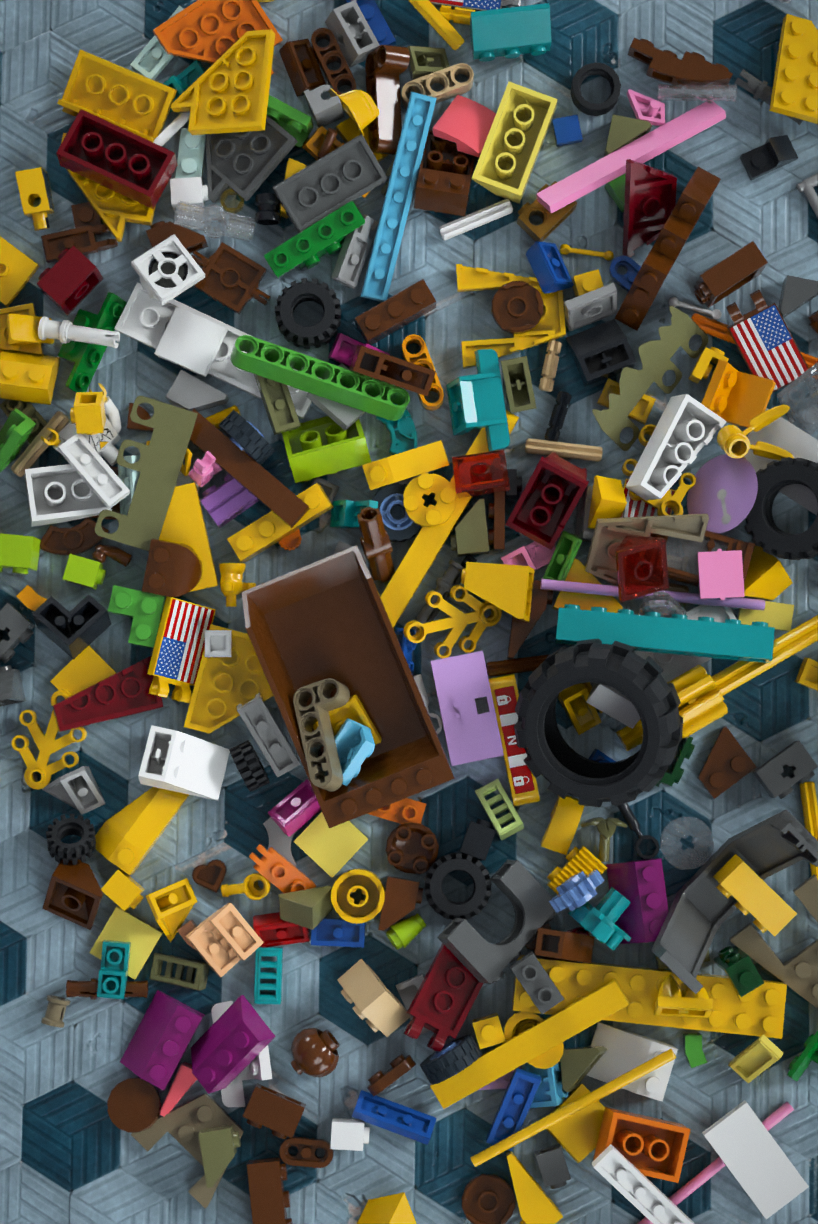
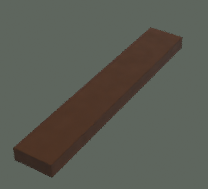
[190,409,310,528]

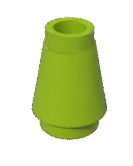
[385,913,426,950]

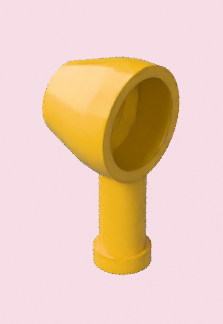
[221,873,271,900]

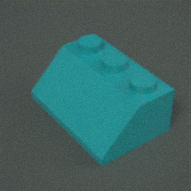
[470,3,552,62]

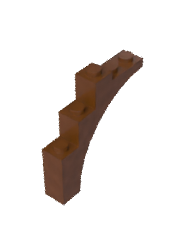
[614,167,721,331]

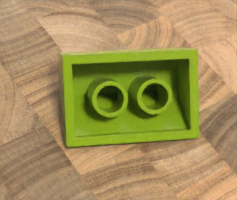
[282,416,371,483]

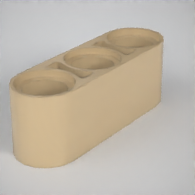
[401,63,474,109]

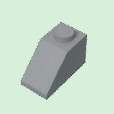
[166,370,229,412]

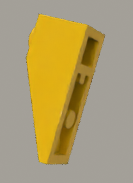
[362,440,449,490]
[506,1150,563,1224]

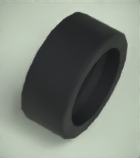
[570,62,621,116]

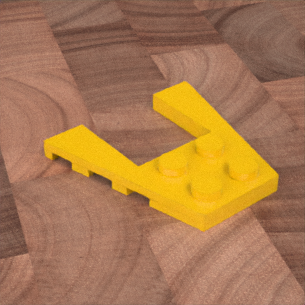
[456,264,566,369]

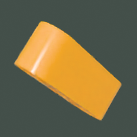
[402,334,444,411]

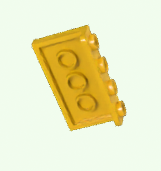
[57,49,177,142]

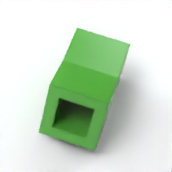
[683,1033,707,1068]

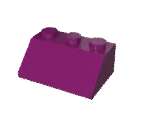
[606,858,669,944]
[120,990,205,1090]
[191,995,276,1094]

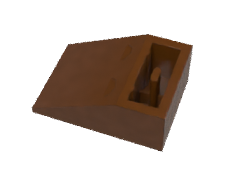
[414,130,476,217]

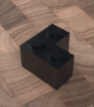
[32,594,111,660]

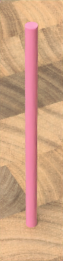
[637,1102,794,1224]

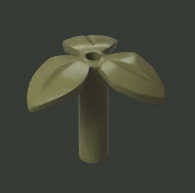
[581,817,628,862]

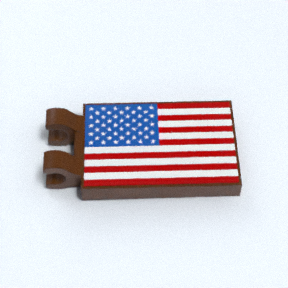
[726,290,811,393]

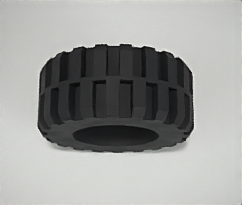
[744,457,818,560]

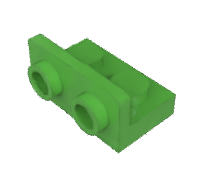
[267,95,314,148]
[0,408,36,472]

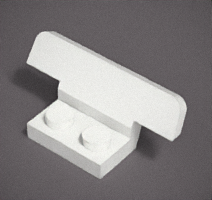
[211,1000,272,1107]

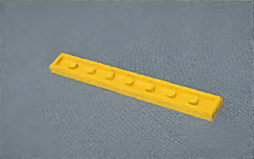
[430,979,629,1109]

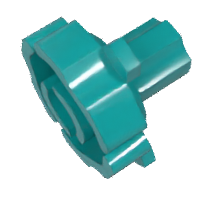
[568,887,631,951]

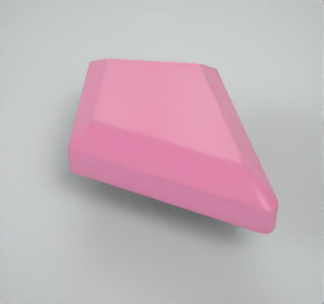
[627,89,665,126]

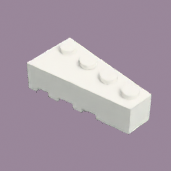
[625,394,727,501]

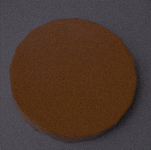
[491,281,543,334]
[107,1078,161,1133]
[462,1174,515,1224]

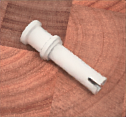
[38,316,120,348]

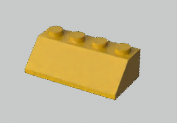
[0,349,61,405]

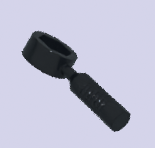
[617,803,659,859]

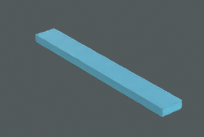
[360,91,437,302]

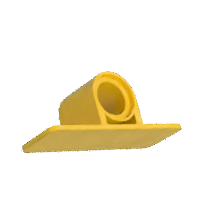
[6,314,54,346]

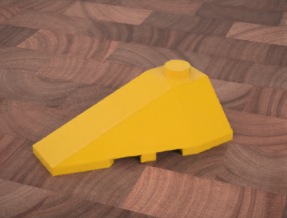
[95,787,189,875]

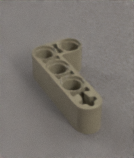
[293,678,350,792]

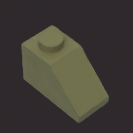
[450,499,489,557]
[198,1124,241,1188]

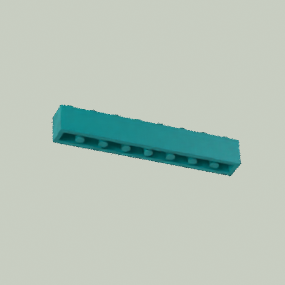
[555,604,775,663]

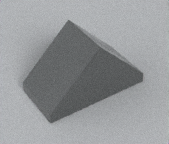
[778,275,818,318]

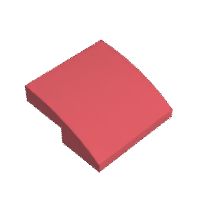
[432,95,496,157]

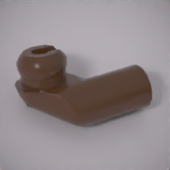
[92,544,133,567]

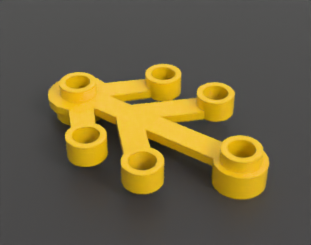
[622,424,696,516]
[403,585,502,659]
[11,690,87,790]

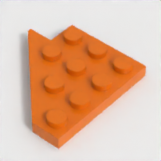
[152,0,283,76]

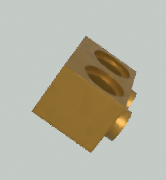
[517,181,577,242]

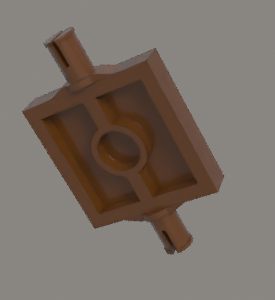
[191,242,271,315]

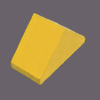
[587,475,627,529]

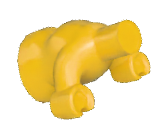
[219,563,256,607]

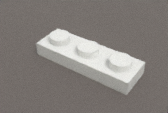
[58,433,130,509]

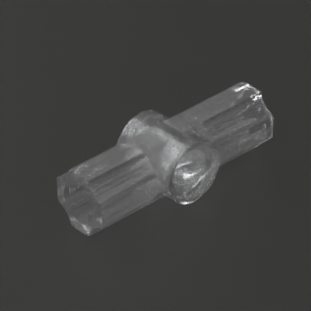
[173,201,256,242]

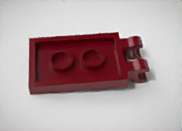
[403,943,484,1052]

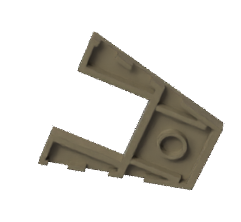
[585,514,709,614]
[729,874,818,1009]

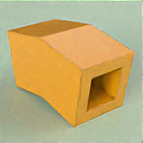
[16,585,47,611]

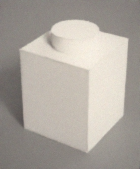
[170,177,209,211]
[330,1118,370,1151]

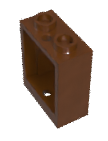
[694,241,768,308]

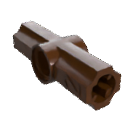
[357,507,395,582]

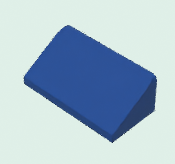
[526,241,574,294]

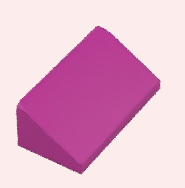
[268,779,321,837]

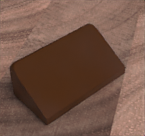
[279,39,326,97]

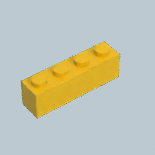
[227,483,334,562]

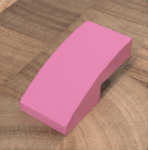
[501,541,556,571]

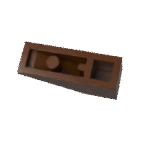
[349,345,436,397]
[507,580,553,659]

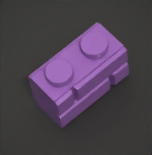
[200,474,259,528]

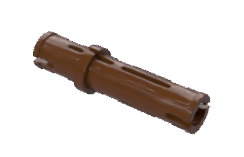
[66,978,148,1000]

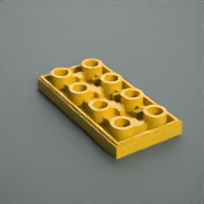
[159,482,219,592]

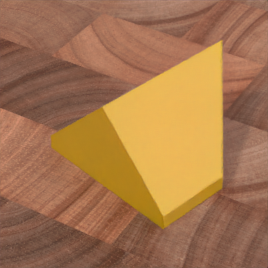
[744,545,793,600]
[146,878,197,943]
[357,1192,417,1224]

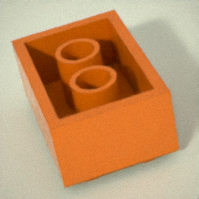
[593,1107,690,1183]

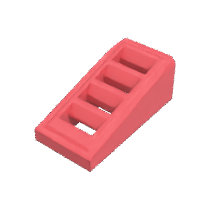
[159,1062,197,1117]

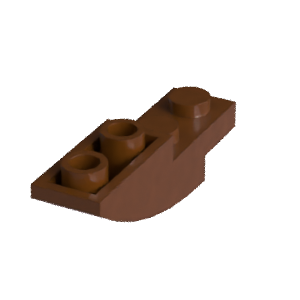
[628,38,733,89]

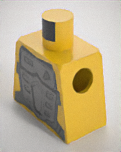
[15,167,54,231]

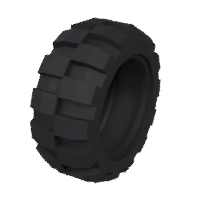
[514,639,683,807]

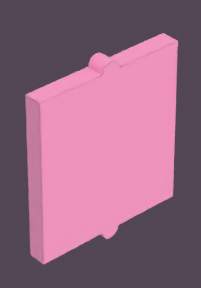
[697,549,745,601]

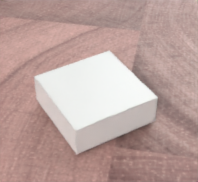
[205,630,232,657]

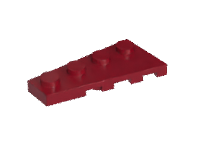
[53,656,164,732]

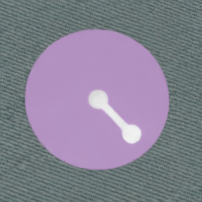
[687,454,758,534]

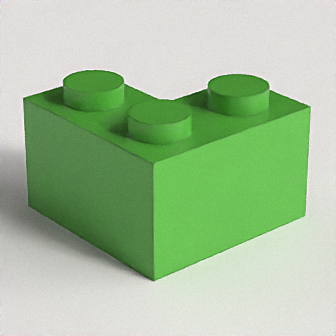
[108,585,166,649]

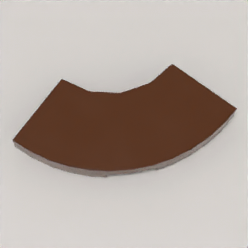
[40,517,110,556]

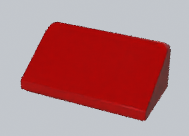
[253,912,310,947]

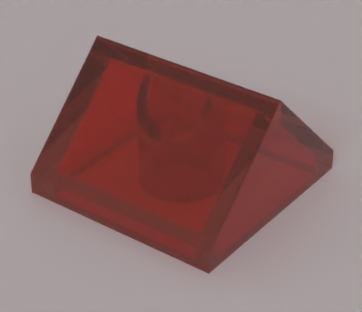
[452,450,510,498]
[615,536,669,602]

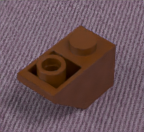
[535,928,595,963]

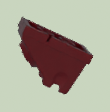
[505,452,589,550]

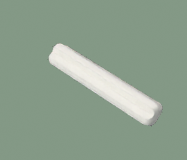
[439,199,513,240]

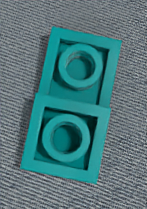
[97,940,131,999]

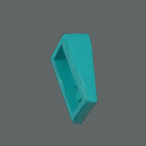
[254,947,283,1004]

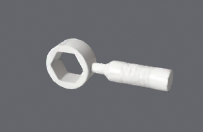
[413,674,443,735]

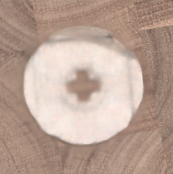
[660,817,714,870]

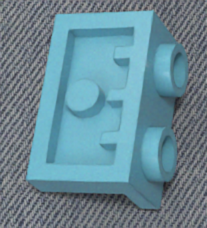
[521,1061,569,1108]

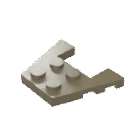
[131,1093,244,1209]

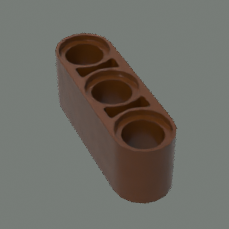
[311,28,357,95]

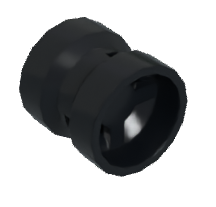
[255,193,281,225]

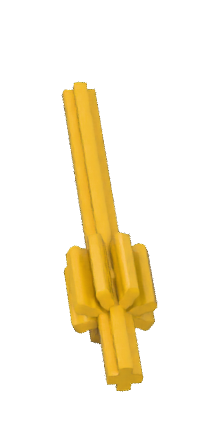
[616,615,818,751]

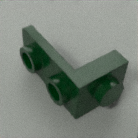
[655,736,695,787]
[713,946,764,997]

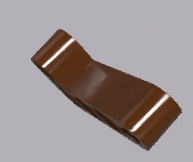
[365,45,410,155]

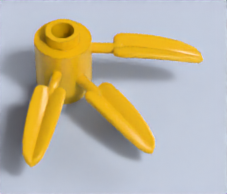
[717,404,794,461]

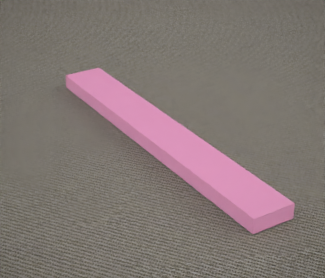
[536,99,726,213]

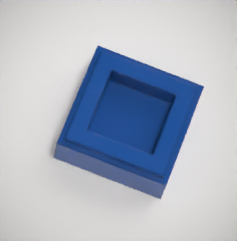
[552,114,583,147]

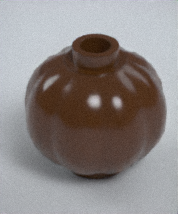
[291,1028,340,1077]

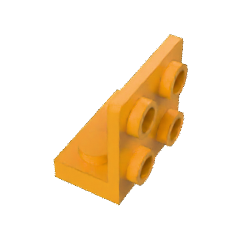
[701,360,776,428]

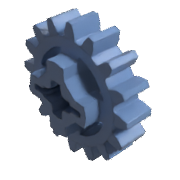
[549,869,605,913]

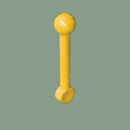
[560,244,614,261]

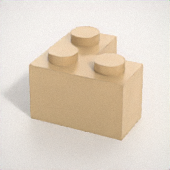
[337,959,411,1037]

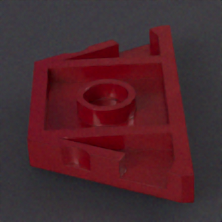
[622,159,677,258]

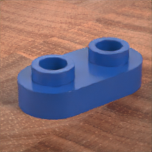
[609,256,641,292]

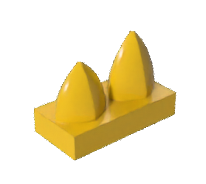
[655,974,713,1018]

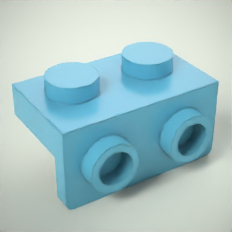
[334,718,375,786]

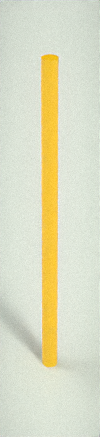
[471,1049,676,1167]

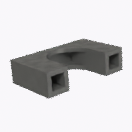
[437,860,556,984]

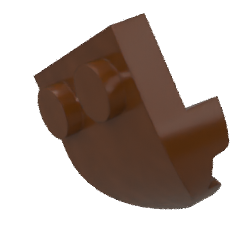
[142,538,202,597]

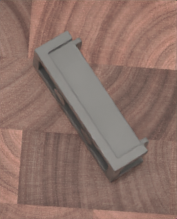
[236,693,300,778]

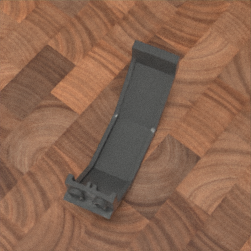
[651,809,818,994]

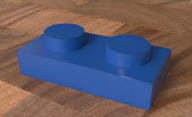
[311,918,365,948]

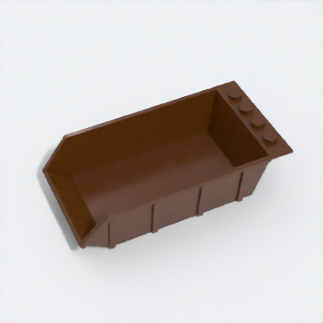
[241,545,455,828]

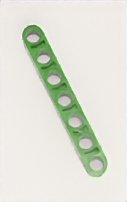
[230,335,410,421]

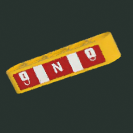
[489,674,540,807]

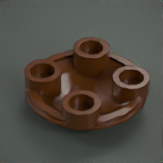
[386,822,439,874]

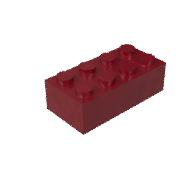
[56,109,177,209]

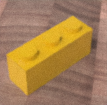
[713,854,797,937]

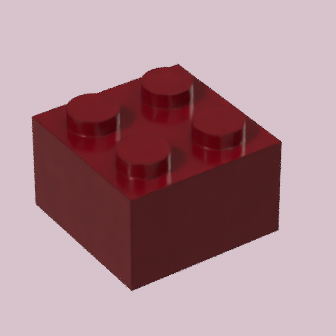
[37,245,104,316]

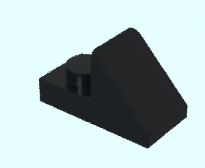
[740,135,798,180]

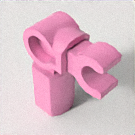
[188,451,222,487]

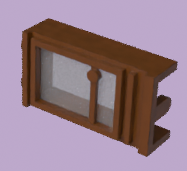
[643,531,755,587]

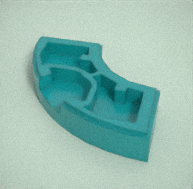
[376,403,417,455]

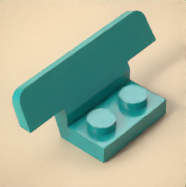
[446,349,510,453]

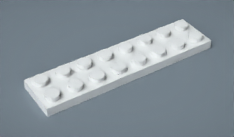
[114,282,322,419]

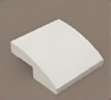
[154,307,228,377]

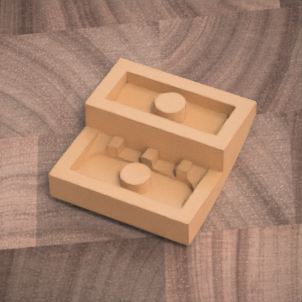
[185,902,264,977]

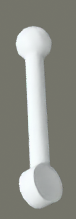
[669,297,722,320]

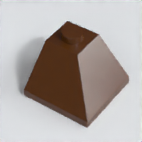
[42,859,103,930]

